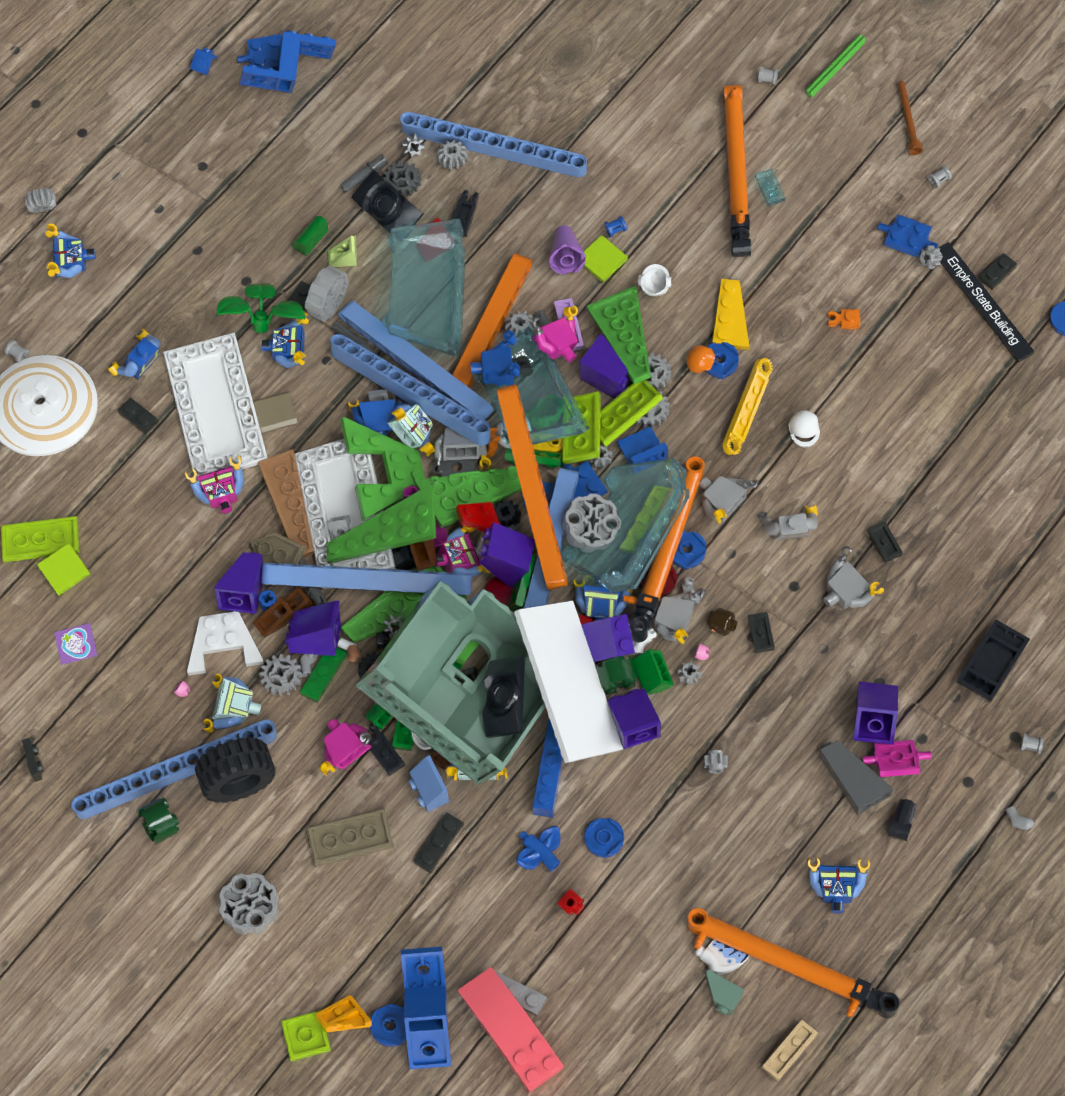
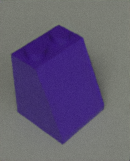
[580,334,629,399]
[479,522,535,587]
[214,552,263,614]
[285,601,341,656]
[581,614,635,662]
[853,681,898,745]
[607,688,661,750]

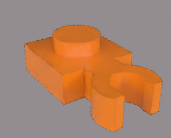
[828,309,860,329]
[486,427,501,458]

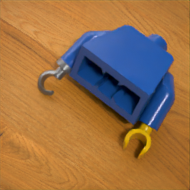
[348,396,406,436]

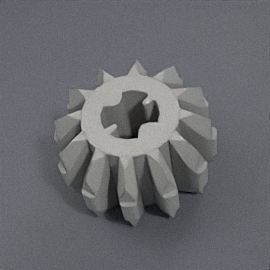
[437,139,468,170]
[25,188,56,213]
[505,310,535,342]

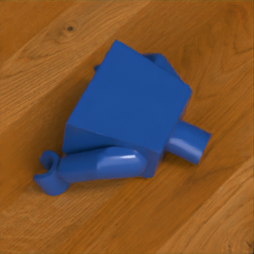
[470,330,520,386]

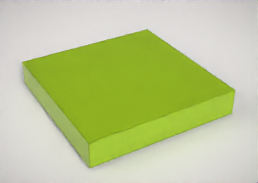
[583,235,628,283]
[37,543,91,596]
[281,1010,331,1062]

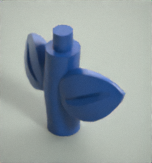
[516,826,561,872]

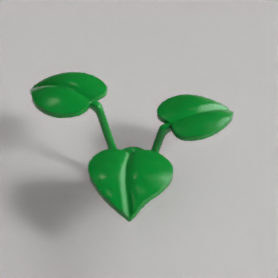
[217,283,305,333]

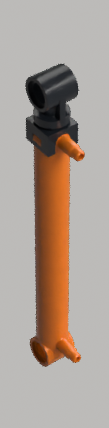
[724,85,751,257]
[623,456,705,643]
[687,908,900,1018]

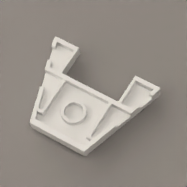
[187,611,264,676]

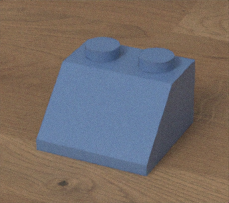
[408,755,449,812]

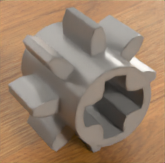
[402,133,425,157]
[919,245,943,269]
[589,446,612,469]
[383,615,404,638]
[677,661,702,687]
[704,750,728,774]

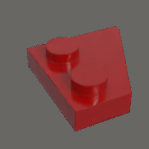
[455,502,500,532]

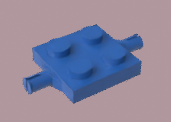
[237,34,282,70]
[878,214,938,258]
[555,461,608,513]

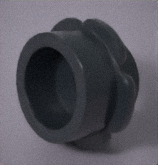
[376,630,389,650]

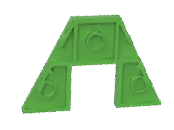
[340,417,425,521]

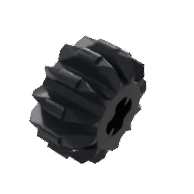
[494,499,522,530]

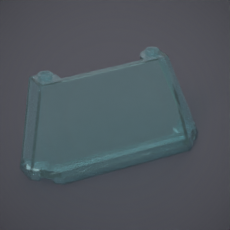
[383,219,466,356]
[473,326,590,445]
[561,458,690,593]

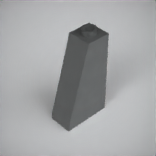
[819,740,893,815]

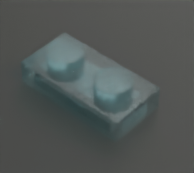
[755,168,785,206]

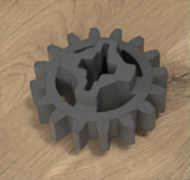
[383,160,421,196]

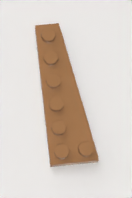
[258,449,314,558]

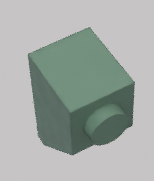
[706,969,744,1016]

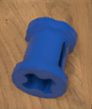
[604,216,627,237]
[259,590,277,612]

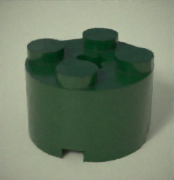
[595,656,639,695]
[137,797,179,845]

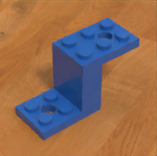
[239,31,336,93]
[401,946,451,1069]

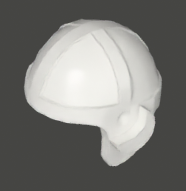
[638,264,672,296]

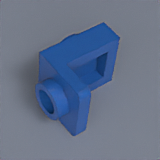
[190,47,217,75]

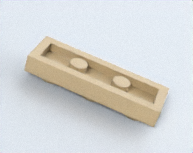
[762,1020,818,1081]

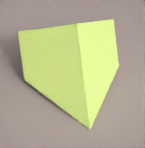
[328,235,357,267]

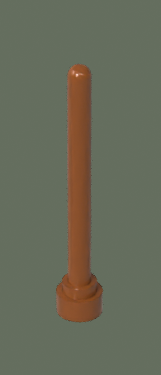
[898,81,923,155]

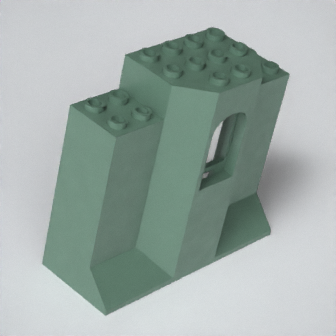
[355,581,546,785]

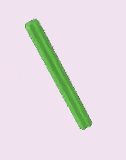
[805,34,866,97]

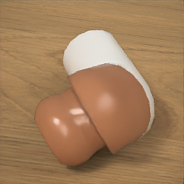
[338,638,361,663]

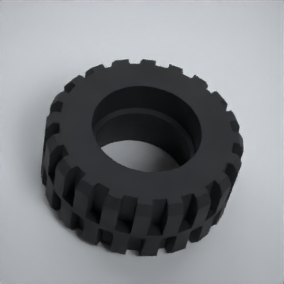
[195,737,276,803]

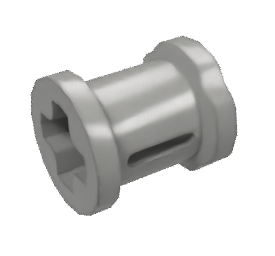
[758,66,778,85]
[927,166,952,189]
[4,340,30,363]
[1020,733,1044,754]

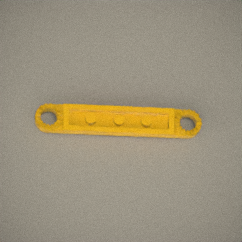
[723,358,773,455]

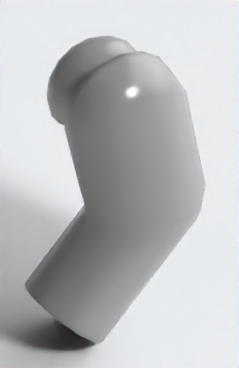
[681,577,702,605]
[300,654,318,677]
[1005,806,1034,830]

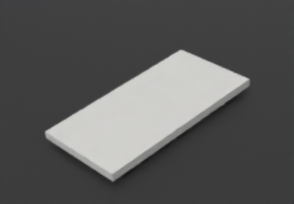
[163,332,268,480]
[294,439,396,591]
[514,601,623,763]

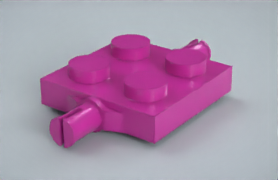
[862,740,931,777]

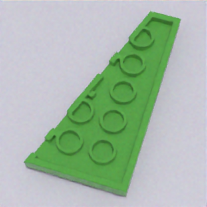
[586,286,651,384]
[413,466,522,528]
[327,484,436,563]
[341,566,467,643]

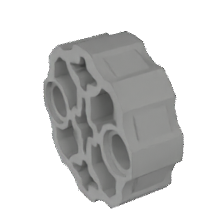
[305,265,349,322]
[562,494,621,553]
[219,873,279,935]

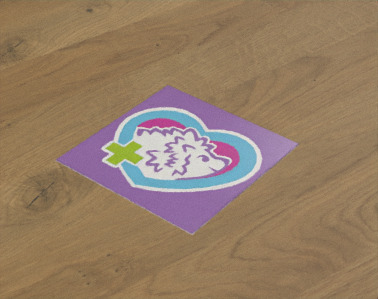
[54,623,97,665]

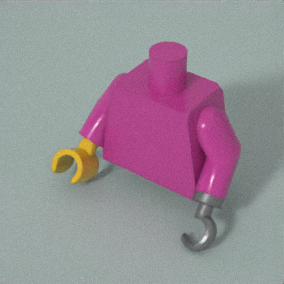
[532,306,578,363]
[319,719,372,776]

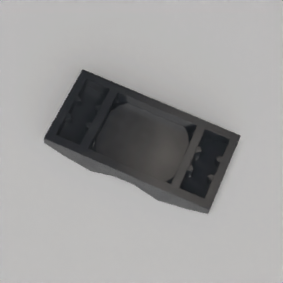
[351,169,424,242]
[957,620,1030,702]
[482,655,525,738]

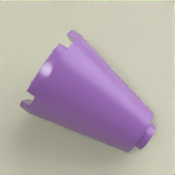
[549,226,585,275]

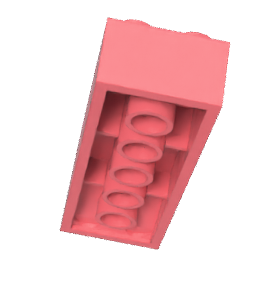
[457,967,564,1093]

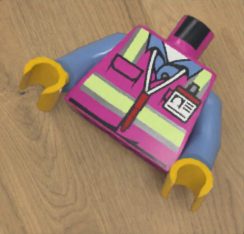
[184,455,244,514]
[434,526,490,577]

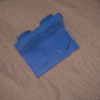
[618,427,668,473]

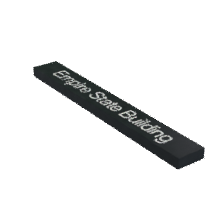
[939,242,1034,363]

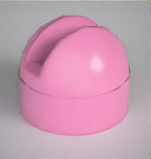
[694,643,710,660]
[173,680,190,697]

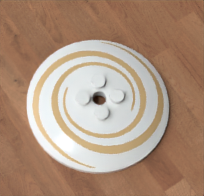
[0,355,98,456]

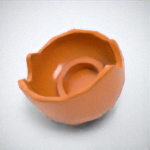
[686,345,715,374]

